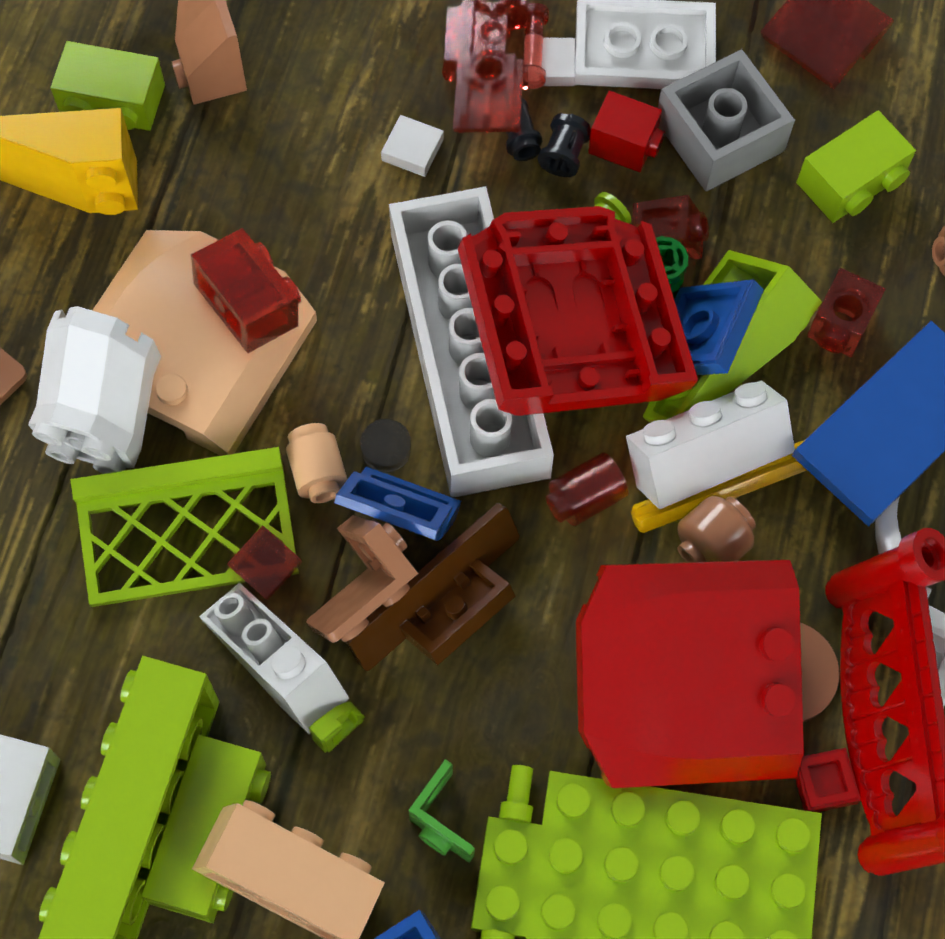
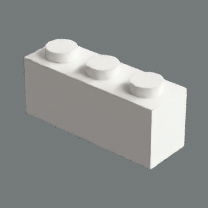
[626,380,795,510]

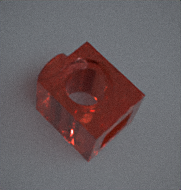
[807,268,886,358]

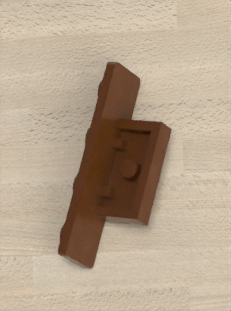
[345,503,520,671]

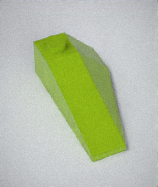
[643,250,822,423]

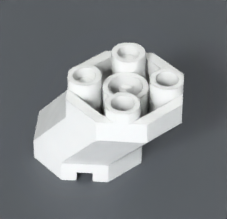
[28,306,161,474]

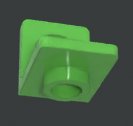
[408,759,475,863]

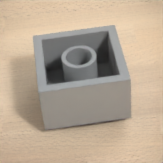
[658,49,795,191]

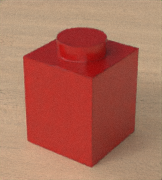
[588,90,665,173]

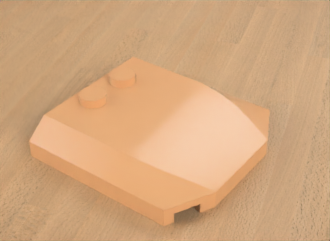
[92,230,317,456]

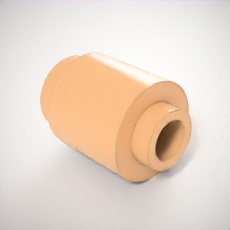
[286,423,347,503]

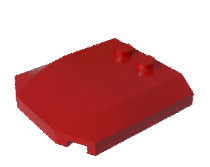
[458,206,698,416]
[576,559,804,788]

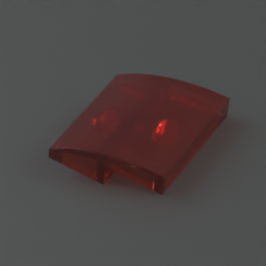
[760,0,894,90]

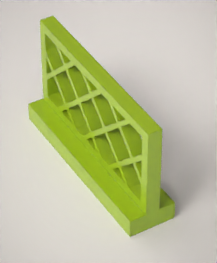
[70,447,299,607]

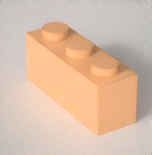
[192,800,385,939]

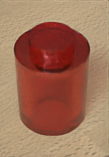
[546,452,629,527]

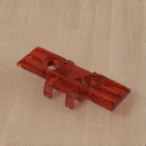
[442,0,549,133]

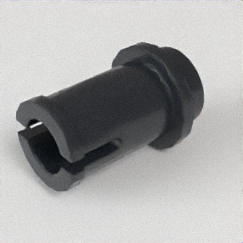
[498,97,543,161]

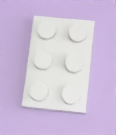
[574,0,716,89]

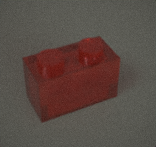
[191,228,301,354]

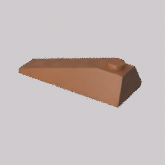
[171,0,247,105]

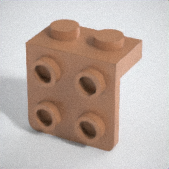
[306,515,418,643]

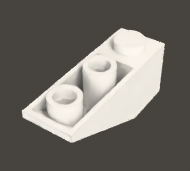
[199,582,349,734]

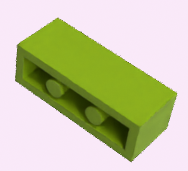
[141,734,271,923]

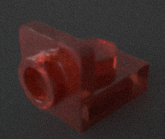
[632,195,709,260]

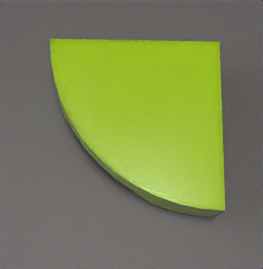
[309,702,365,753]

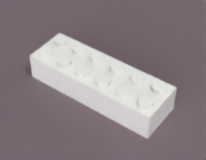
[389,186,554,498]

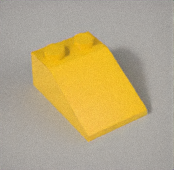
[0,108,138,215]

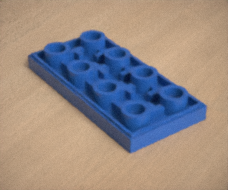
[792,321,945,527]

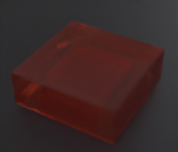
[227,525,302,601]

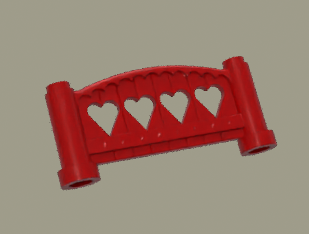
[825,528,945,876]

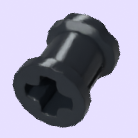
[537,113,591,177]

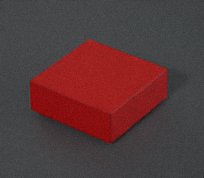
[795,747,861,812]

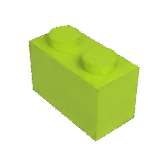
[51,41,165,131]
[796,110,916,223]

